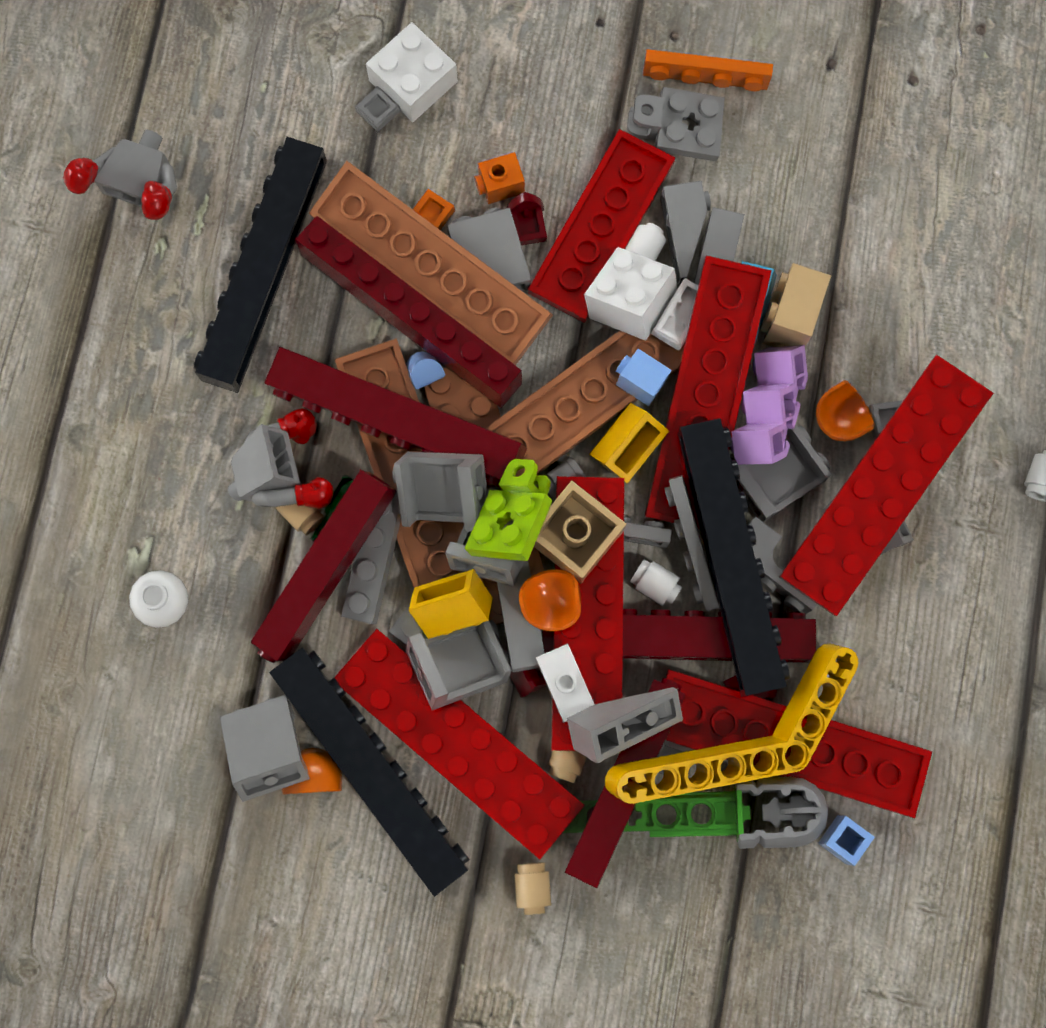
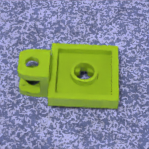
[464,459,552,561]

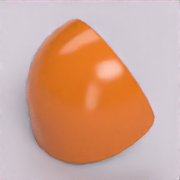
[816,380,875,442]
[519,569,581,631]
[282,748,342,795]

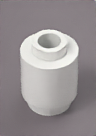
[625,223,666,261]
[1024,450,1046,502]
[630,559,682,606]

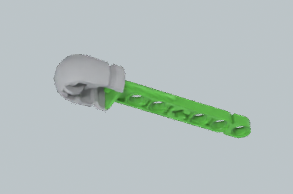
[563,777,828,849]

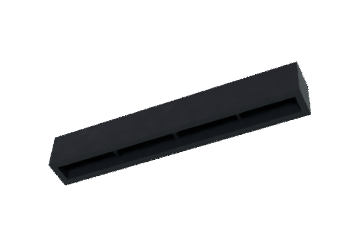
[194,137,327,393]
[677,418,790,697]
[269,647,470,897]

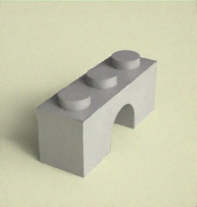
[748,516,817,614]

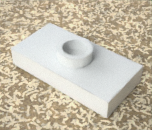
[651,278,698,351]
[536,644,595,723]

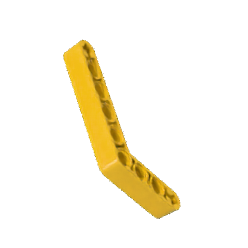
[605,643,858,804]

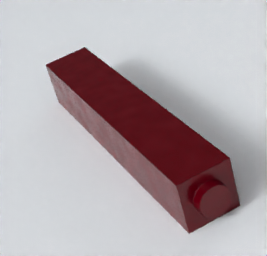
[251,469,397,663]
[564,678,686,889]

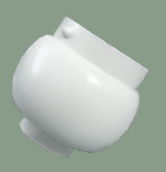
[129,570,188,628]

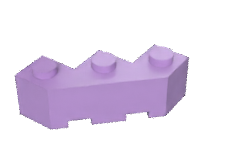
[731,345,808,465]

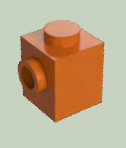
[474,152,525,204]

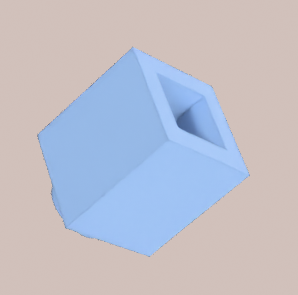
[616,349,672,406]
[818,815,875,866]

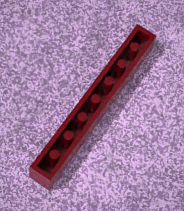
[295,216,522,408]
[264,347,527,488]
[542,609,816,663]

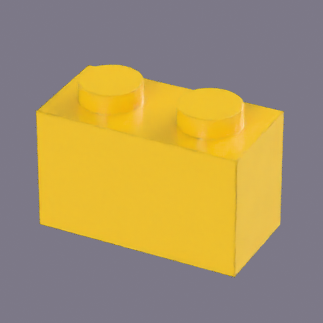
[589,402,669,484]
[408,569,493,639]

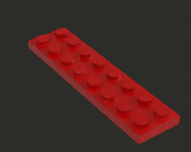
[645,255,772,529]
[779,354,994,616]
[551,476,624,751]
[335,629,585,860]
[665,670,933,818]

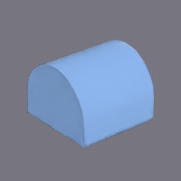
[406,351,445,389]

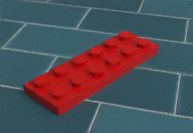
[528,129,676,323]

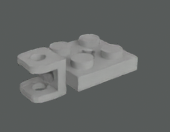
[627,87,725,161]

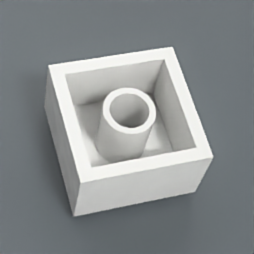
[366,22,458,123]
[584,247,677,341]

